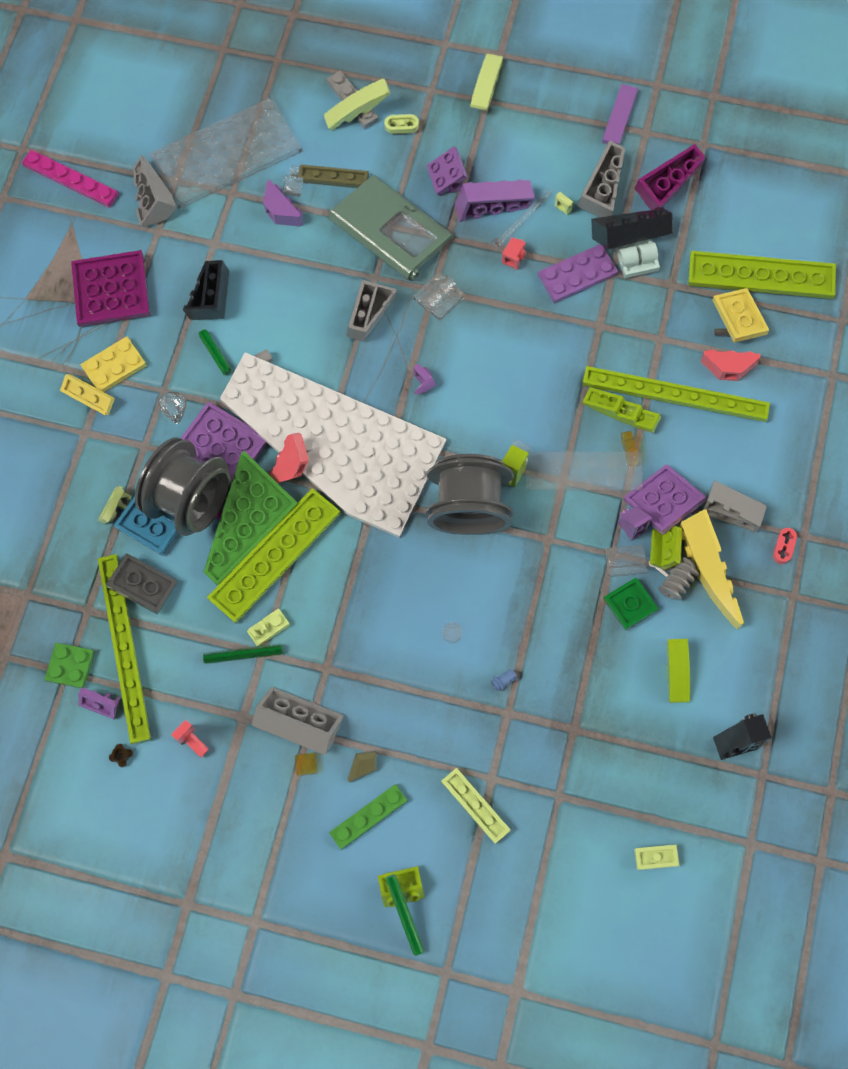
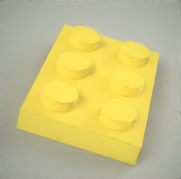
[712,288,769,343]
[80,336,147,392]

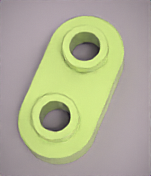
[384,114,419,134]

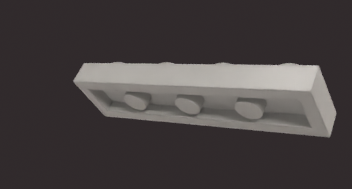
[326,71,379,129]

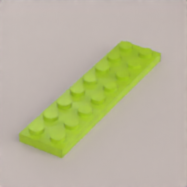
[688,251,836,299]
[207,488,341,624]

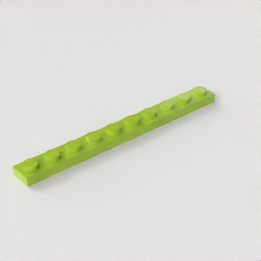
[582,366,770,422]
[97,554,151,745]

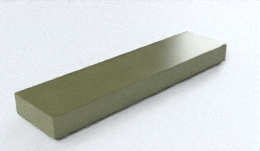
[298,164,369,188]

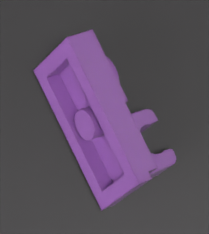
[78,687,120,720]

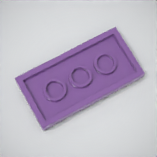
[538,244,618,304]

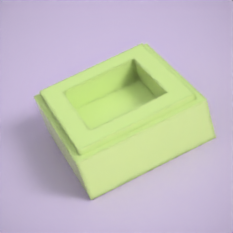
[555,192,573,215]

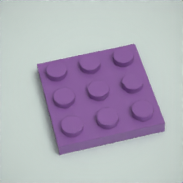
[624,464,706,535]

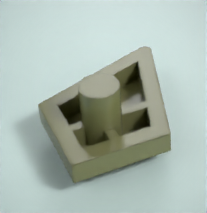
[348,751,377,782]

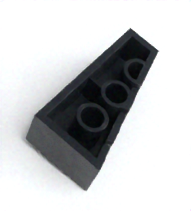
[591,207,672,249]

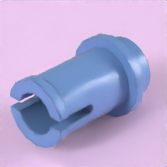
[491,669,517,691]

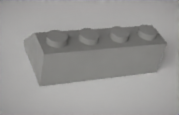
[252,687,344,755]

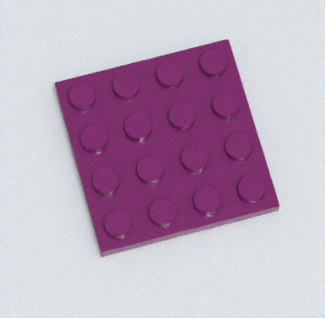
[71,250,150,327]

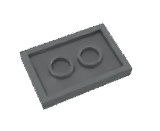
[106,553,177,615]

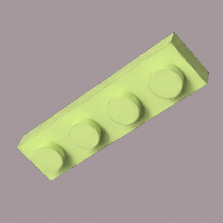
[441,768,511,844]

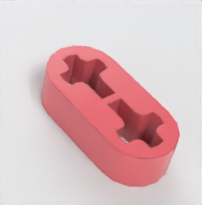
[773,528,797,565]

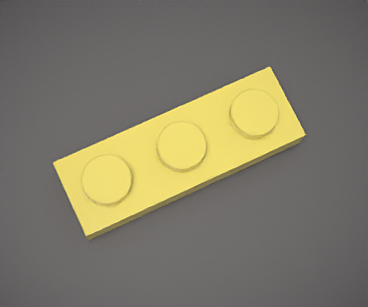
[60,374,115,415]

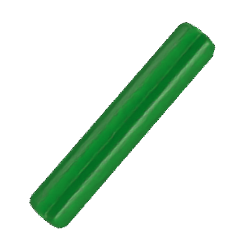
[198,329,232,375]

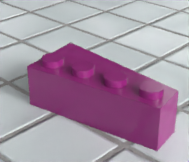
[635,144,705,210]

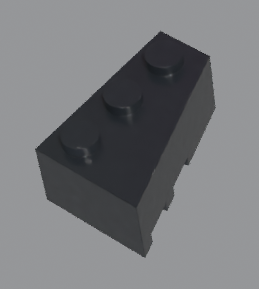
[183,260,230,320]
[713,713,772,760]

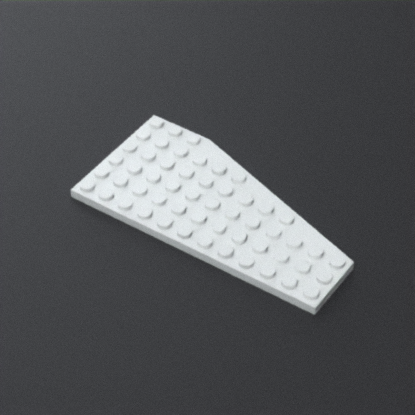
[220,352,446,538]

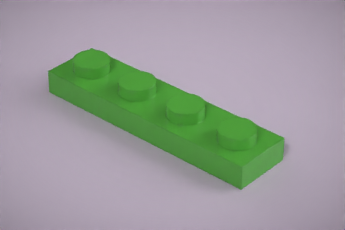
[329,784,408,850]

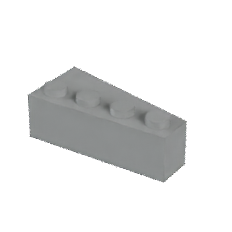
[577,140,625,217]

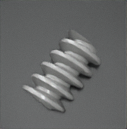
[658,557,699,600]

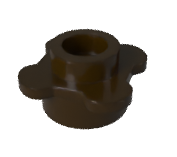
[109,744,133,767]

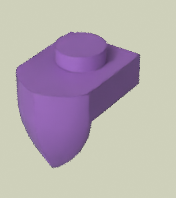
[413,363,436,394]

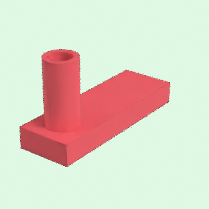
[171,720,209,758]

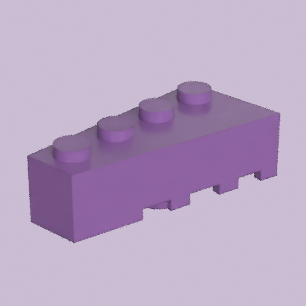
[455,180,535,222]

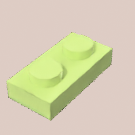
[634,845,679,870]

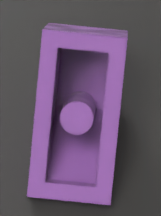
[618,507,652,541]

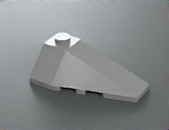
[133,155,176,227]

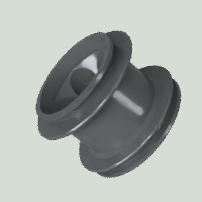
[135,437,231,536]
[425,454,514,535]

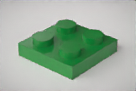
[603,577,659,631]

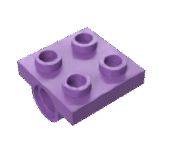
[427,146,467,196]

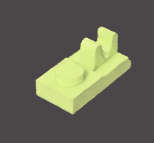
[98,486,131,524]
[247,608,290,647]

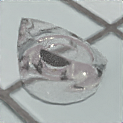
[158,391,186,424]

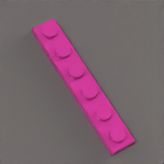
[21,150,119,208]

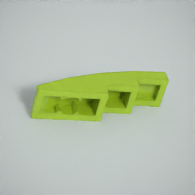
[582,387,661,433]

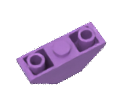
[263,180,303,226]

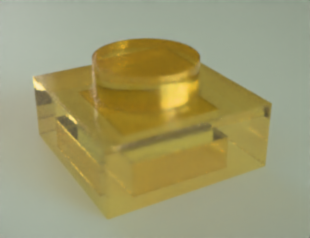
[295,752,318,776]

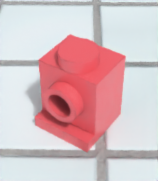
[501,237,526,270]

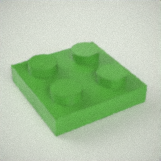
[44,643,95,689]

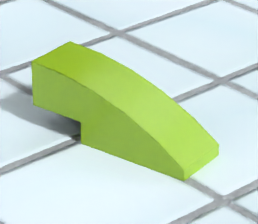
[666,639,690,703]

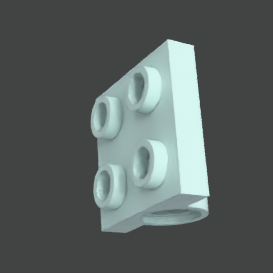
[615,239,660,278]

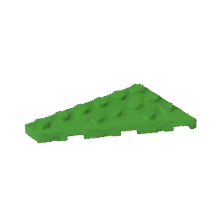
[203,451,297,586]

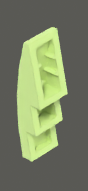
[470,54,503,110]
[324,79,390,130]

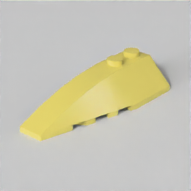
[679,509,744,629]

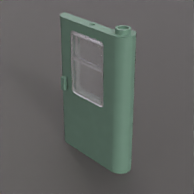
[329,175,454,281]

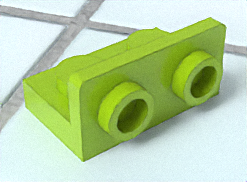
[650,526,682,570]
[377,866,425,907]

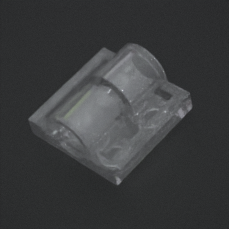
[414,273,465,321]

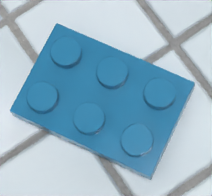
[113,496,177,556]

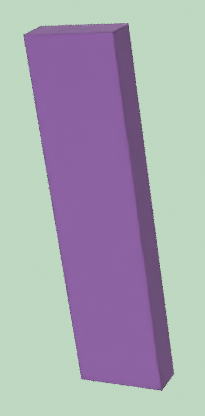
[602,84,638,145]

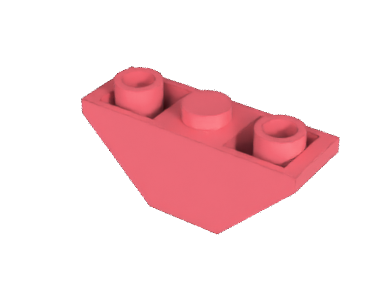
[701,350,760,381]
[269,432,309,483]

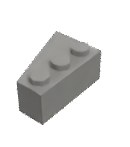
[346,280,397,341]
[703,480,767,533]

